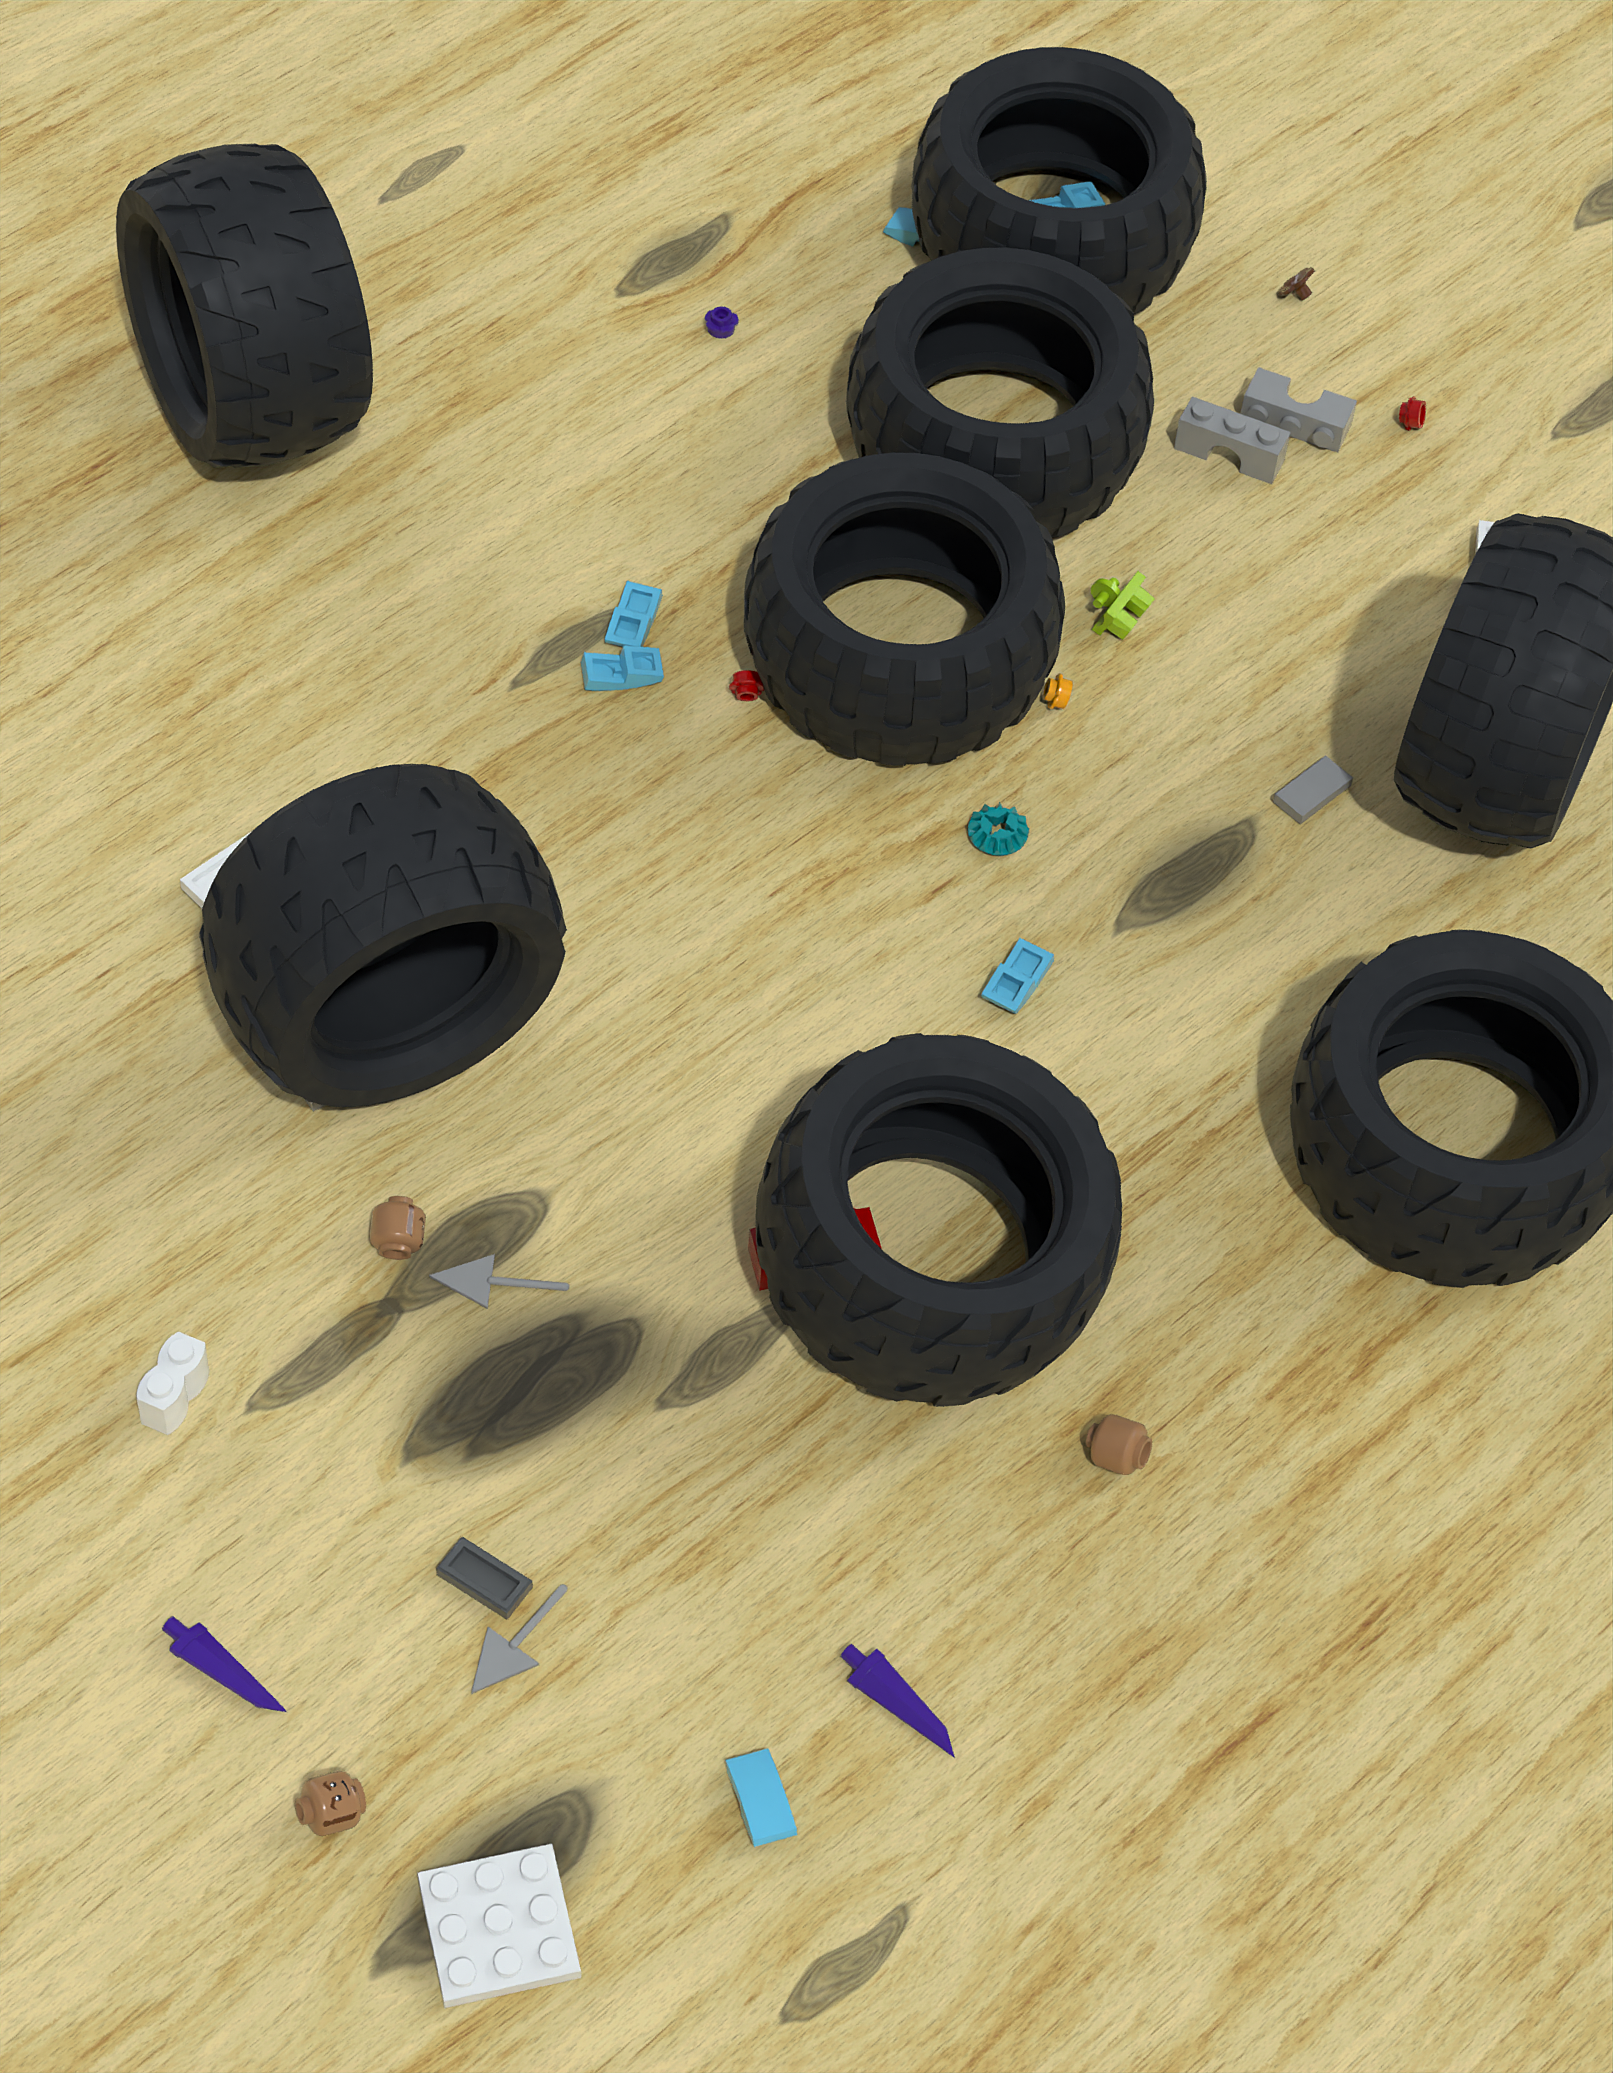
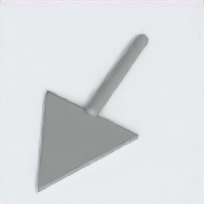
[429,1254,570,1309]
[471,1584,567,1694]

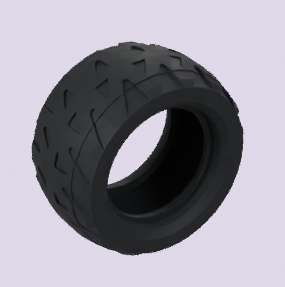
[116,143,373,468]
[199,764,567,1107]
[1290,929,1613,1288]
[756,1033,1122,1407]

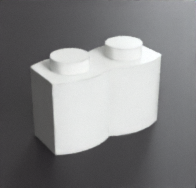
[136,1331,209,1435]

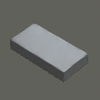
[1273,756,1353,824]

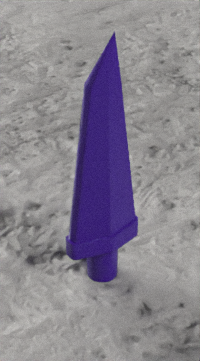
[162,1616,287,1712]
[840,1644,955,1758]

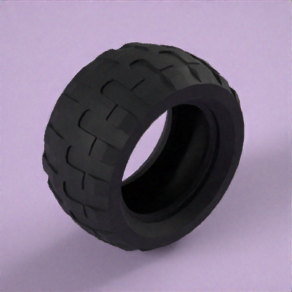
[911,47,1207,315]
[846,247,1154,538]
[744,453,1066,766]
[1394,513,1613,849]

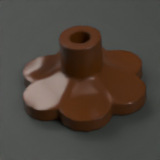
[1277,267,1315,301]

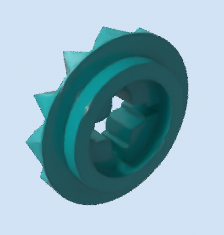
[968,802,1029,856]

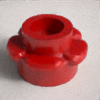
[1399,396,1426,431]
[729,670,764,702]

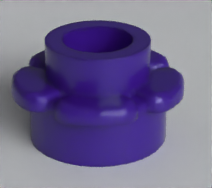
[704,306,739,339]

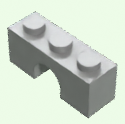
[1241,367,1357,453]
[1174,396,1291,484]

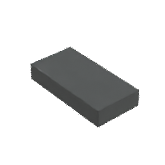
[436,1537,533,1620]

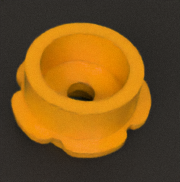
[1042,673,1073,709]

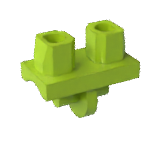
[1091,571,1155,640]

